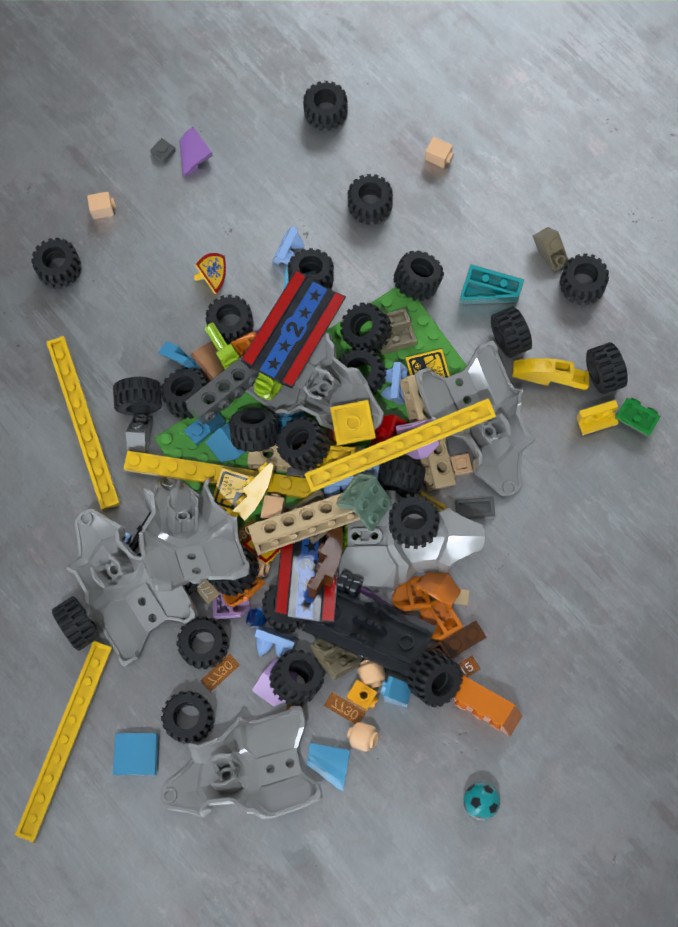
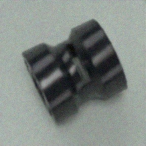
[337,571,363,597]

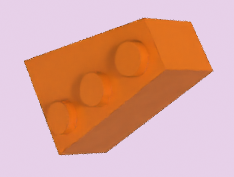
[453,676,522,736]

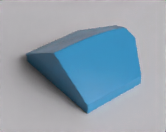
[206,423,246,463]

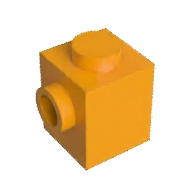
[346,680,379,712]

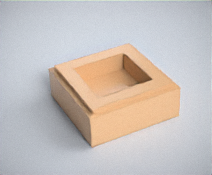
[450,453,473,476]

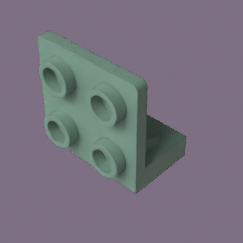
[336,474,392,531]

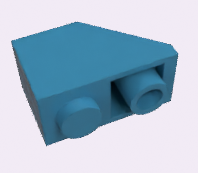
[381,676,411,707]

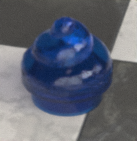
[246,608,267,628]

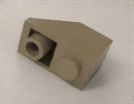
[533,227,569,272]

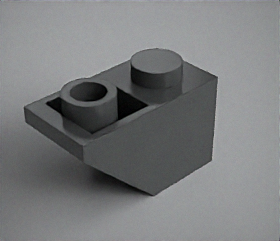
[126,414,153,453]

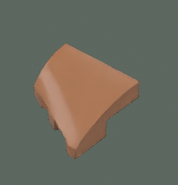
[190,342,225,383]

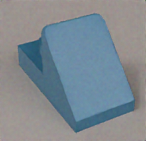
[184,413,226,446]

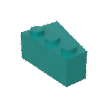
[459,264,524,305]

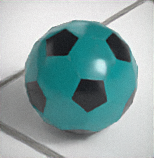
[463,782,500,820]

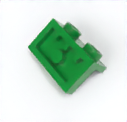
[615,398,661,437]

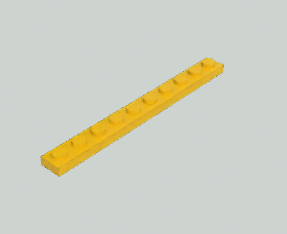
[46,336,121,511]
[305,398,496,492]
[123,451,312,499]
[15,641,113,843]

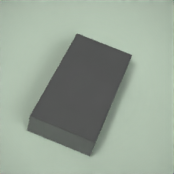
[455,497,495,519]

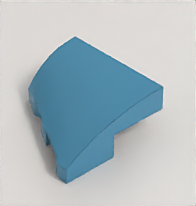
[158,341,202,371]
[307,743,350,791]

